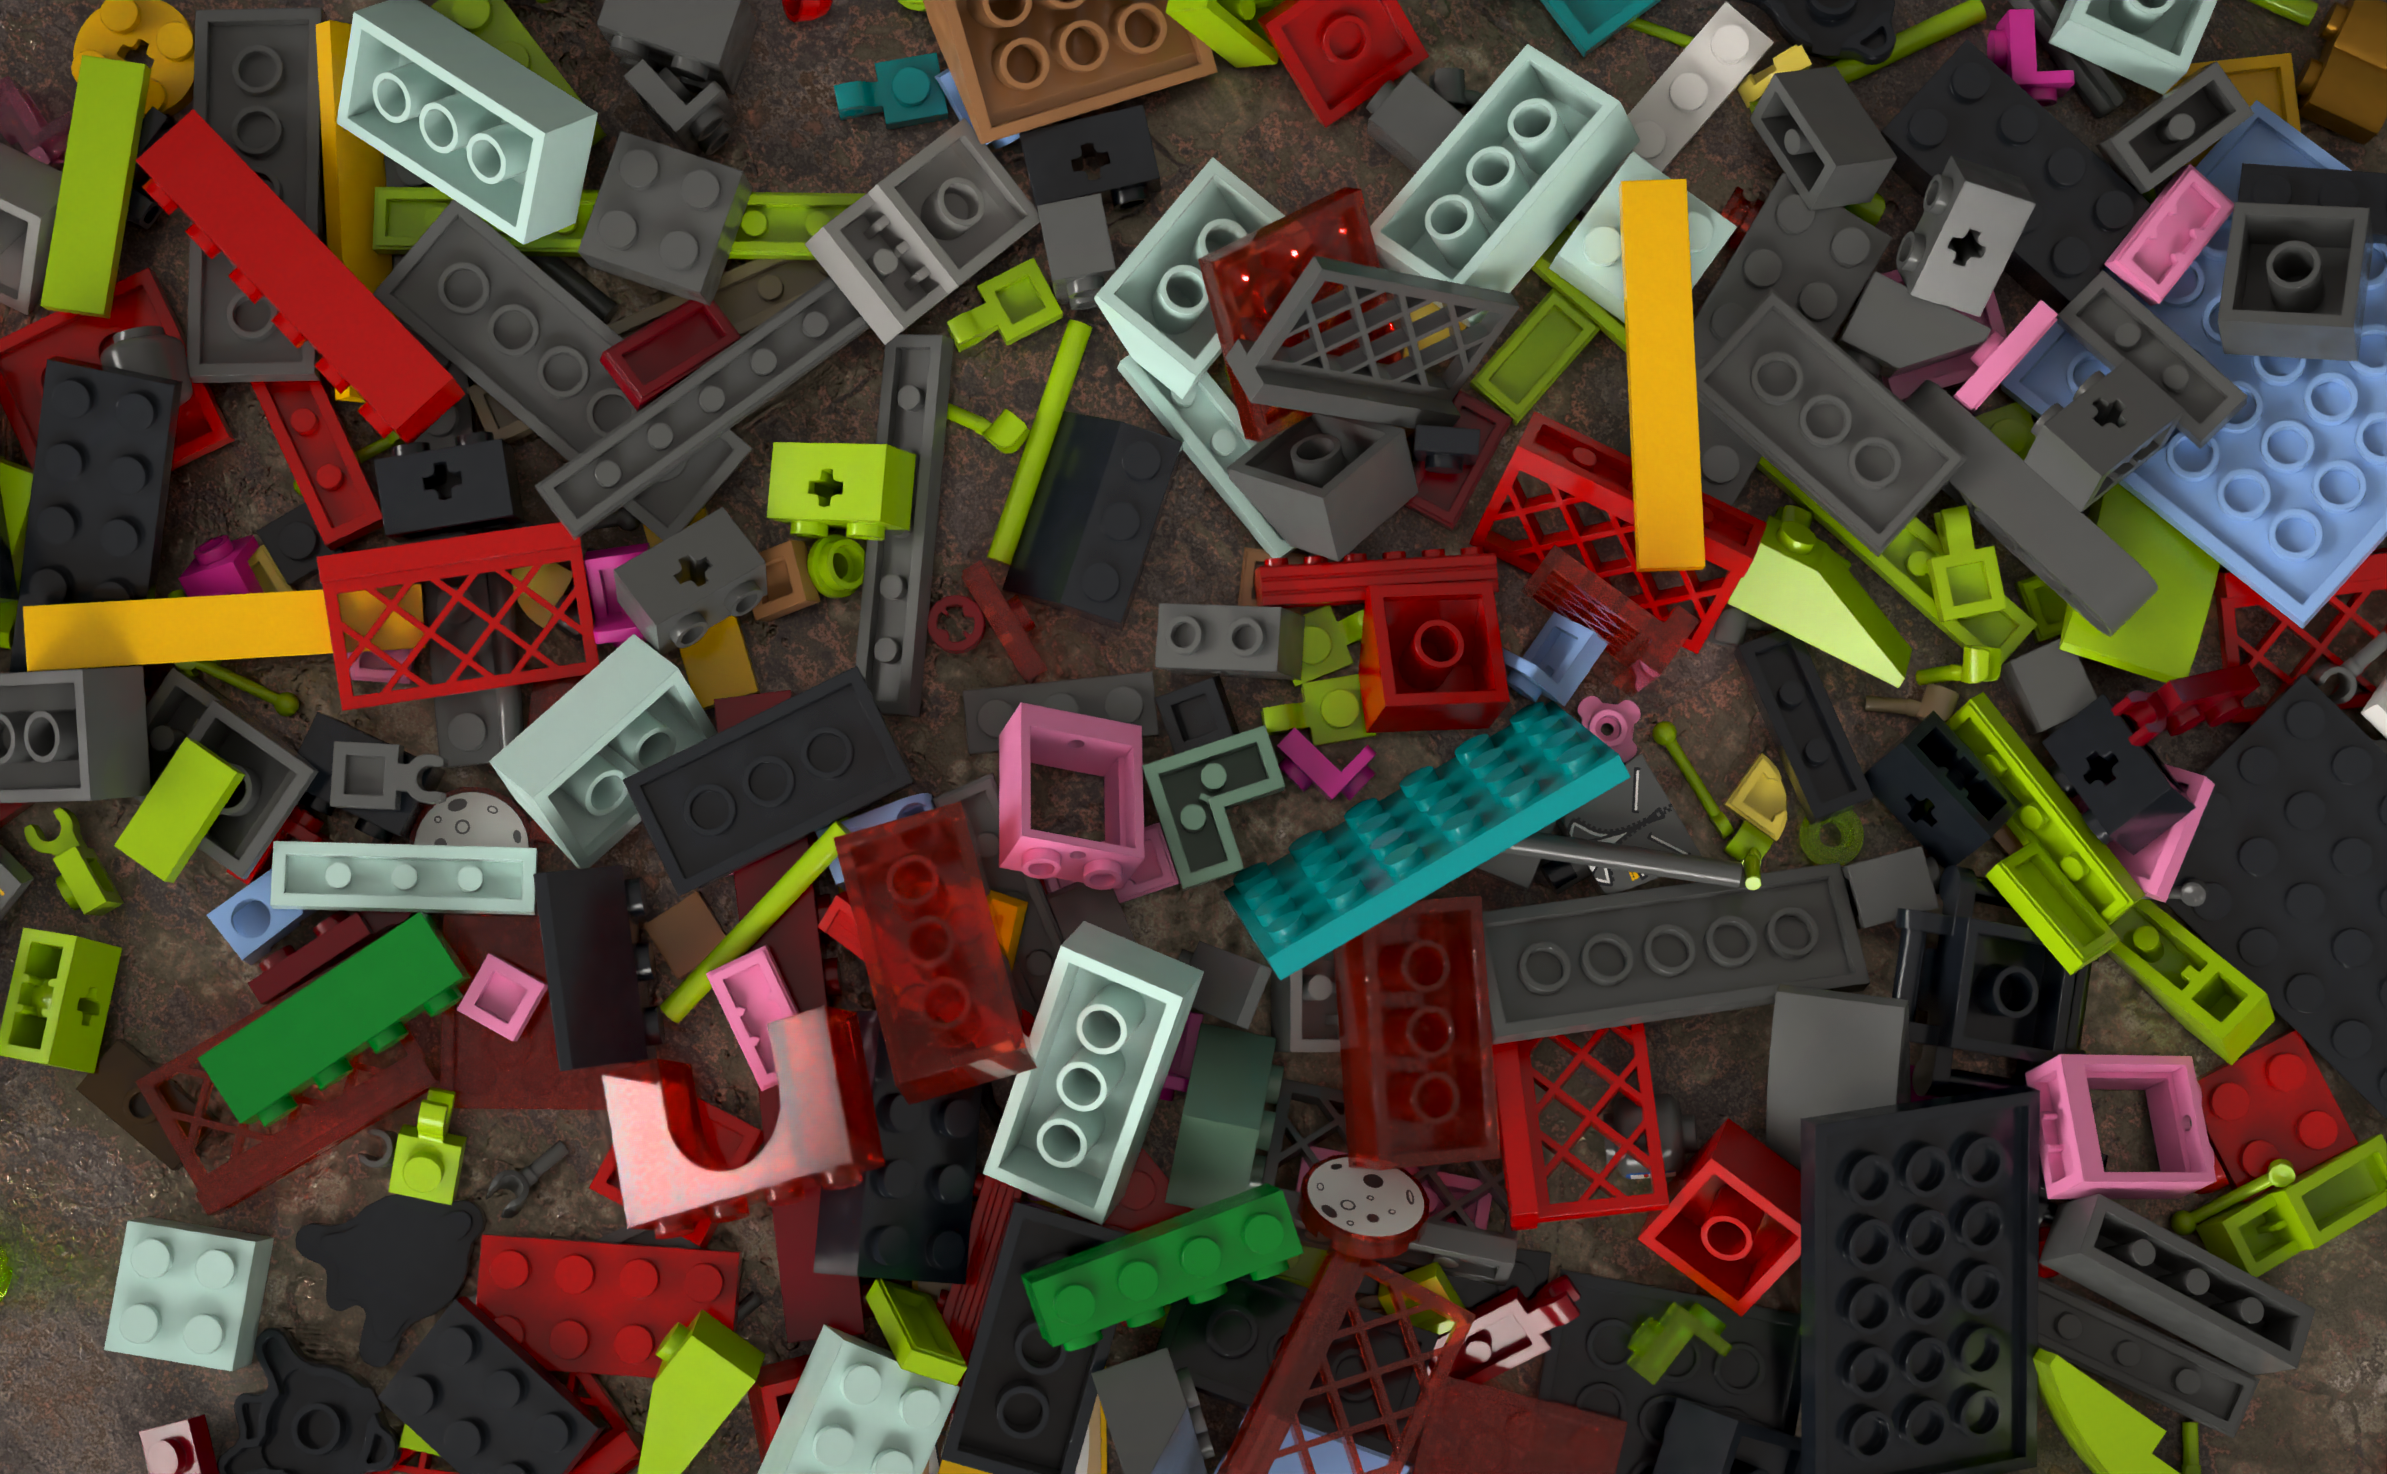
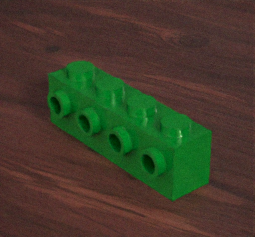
[197,912,472,1127]
[1021,1183,1304,1351]

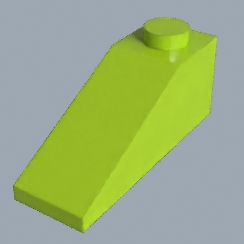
[1727,515,1912,688]
[2106,899,2275,1066]
[638,1309,765,1474]

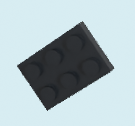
[378,1296,607,1474]

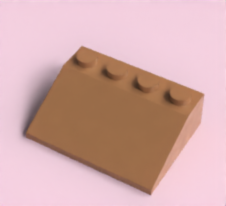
[923,0,1218,144]

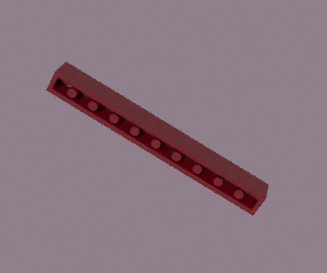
[714,690,876,1343]

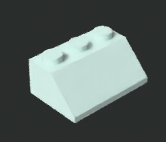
[1094,157,1312,400]
[489,634,718,869]

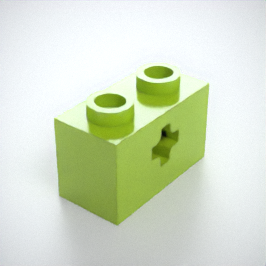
[767,442,916,541]
[0,927,122,1074]

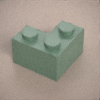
[1142,725,1286,891]
[1165,1023,1284,1209]

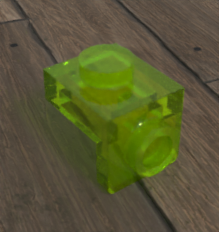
[1627,1302,1732,1385]

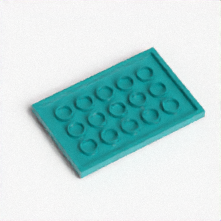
[1223,701,1631,981]

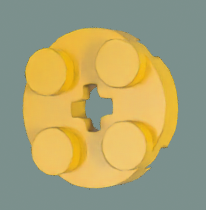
[71,0,195,118]

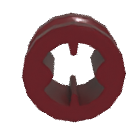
[928,595,986,655]

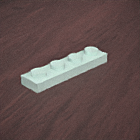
[1117,354,1296,558]
[270,841,538,915]

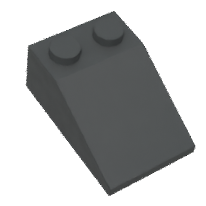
[0,666,151,803]

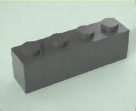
[2039,1194,2316,1376]

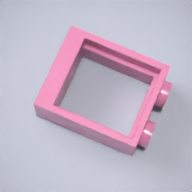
[999,702,1145,890]
[2025,1054,2217,1199]

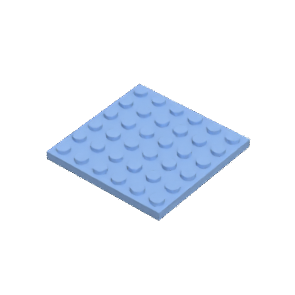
[2001,100,2387,629]

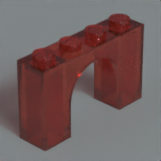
[602,1006,885,1239]

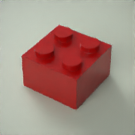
[1637,1118,1801,1317]

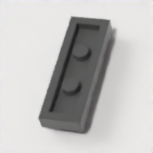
[2057,271,2247,449]
[962,671,1159,756]

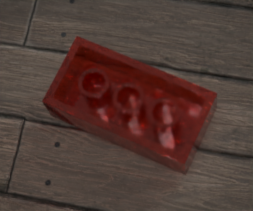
[834,801,1037,1105]
[1333,896,1500,1170]

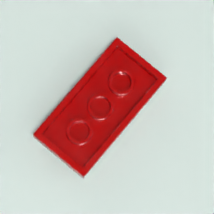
[476,1234,743,1378]

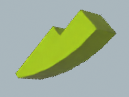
[2196,1134,2387,1278]

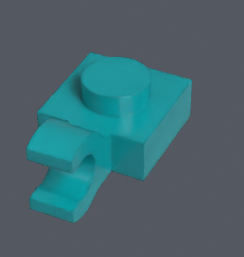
[834,52,948,130]

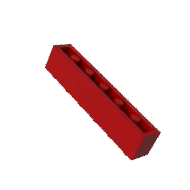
[135,109,465,445]

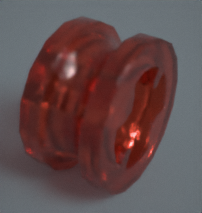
[1720,186,1764,250]

